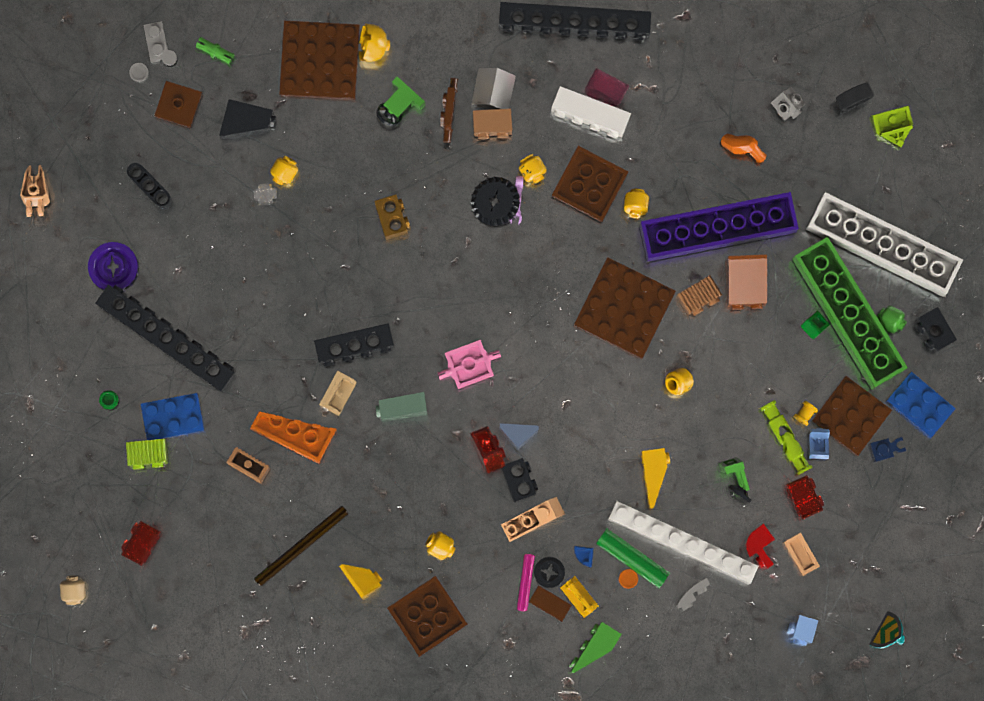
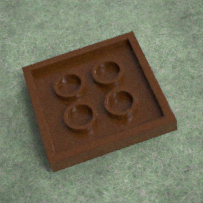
[552,146,629,223]
[811,376,892,456]
[387,576,468,657]

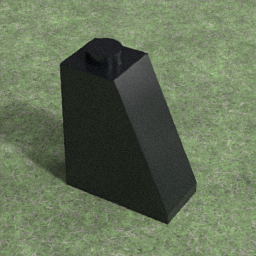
[219,99,276,140]

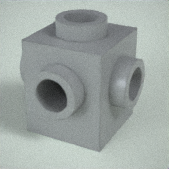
[771,87,805,120]

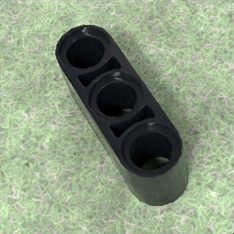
[127,163,172,210]

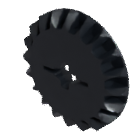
[470,176,520,226]

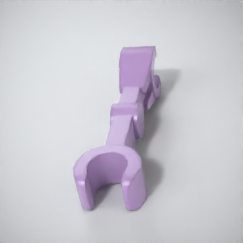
[510,176,524,224]

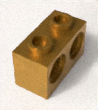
[374,194,410,240]

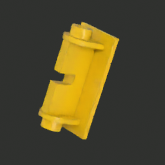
[560,576,599,618]

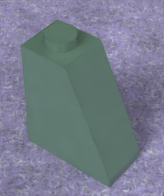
[376,392,427,421]

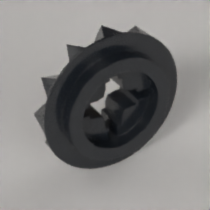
[534,557,565,588]

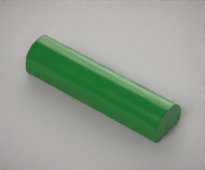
[596,528,670,588]

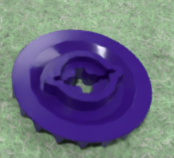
[88,242,138,290]

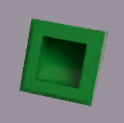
[801,310,830,339]

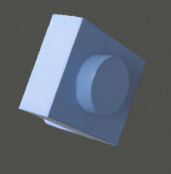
[808,428,830,459]

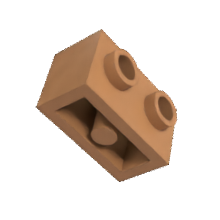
[473,109,512,139]

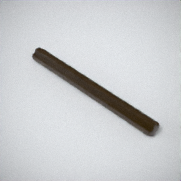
[254,506,348,586]

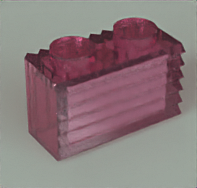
[585,68,629,108]

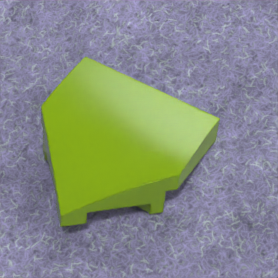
[871,106,914,147]

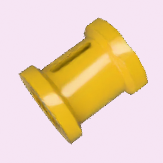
[793,401,818,426]

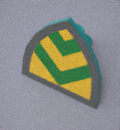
[869,611,905,648]

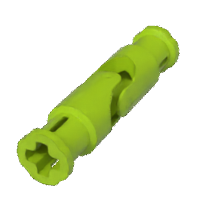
[760,400,813,476]

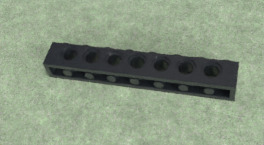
[499,2,651,40]
[95,284,235,393]

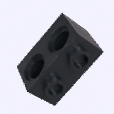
[501,458,538,503]

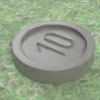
[129,63,149,82]

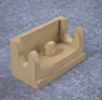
[319,371,357,416]

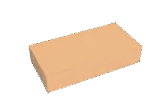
[783,533,820,576]

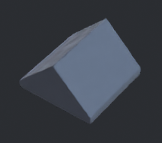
[499,423,539,451]

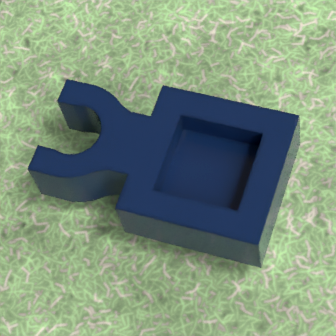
[869,437,906,462]

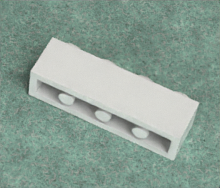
[551,86,631,139]

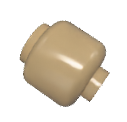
[60,575,86,605]

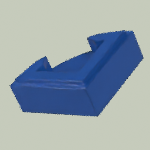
[574,546,594,567]

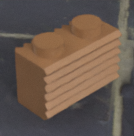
[676,275,722,316]
[227,447,270,484]

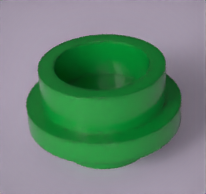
[99,390,119,410]

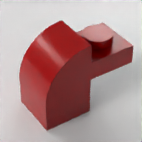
[744,524,775,569]

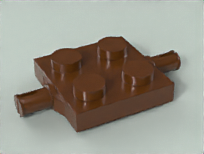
[440,78,458,143]

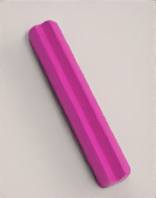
[517,554,535,611]

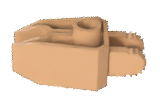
[20,165,50,217]

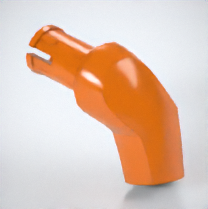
[721,133,767,163]

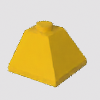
[339,564,382,599]

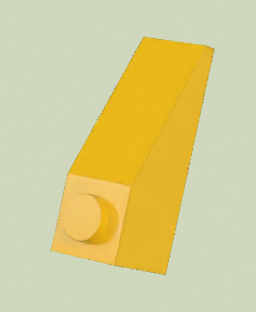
[641,448,670,510]

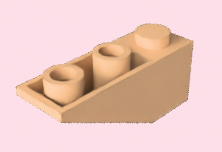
[501,497,565,542]

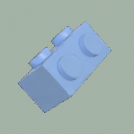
[787,615,819,646]

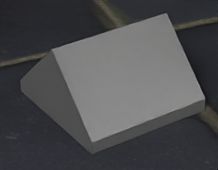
[471,68,516,110]

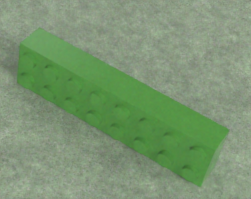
[792,237,908,390]

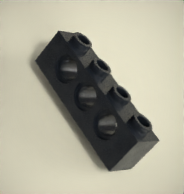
[314,323,395,367]

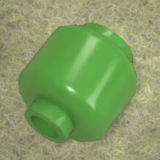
[877,305,907,334]

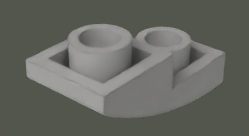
[676,578,710,611]

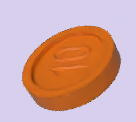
[619,569,638,589]

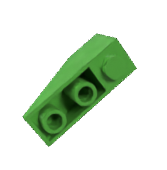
[570,622,622,673]

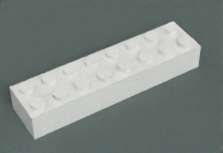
[806,192,963,297]

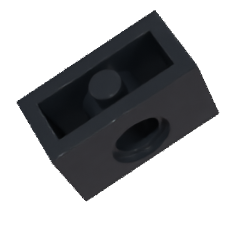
[915,307,957,353]

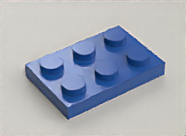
[886,371,956,438]
[141,393,205,440]

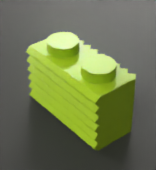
[126,439,168,470]

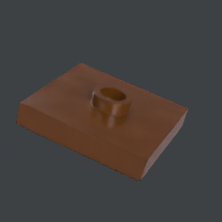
[154,81,203,129]

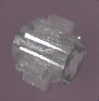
[254,184,277,205]

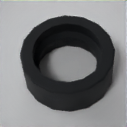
[836,82,874,111]

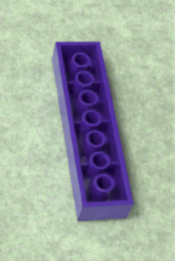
[639,192,799,262]

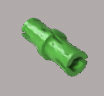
[196,37,235,65]

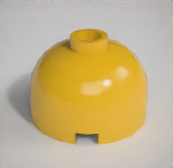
[358,23,390,62]

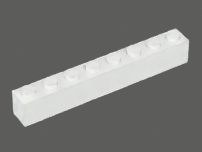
[608,501,758,585]

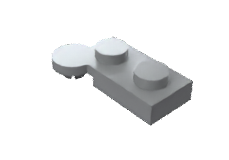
[143,21,177,66]

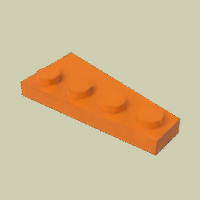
[250,411,337,464]

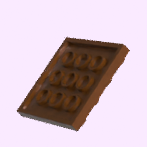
[279,21,360,100]
[574,257,676,359]

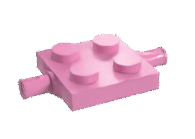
[437,340,501,389]

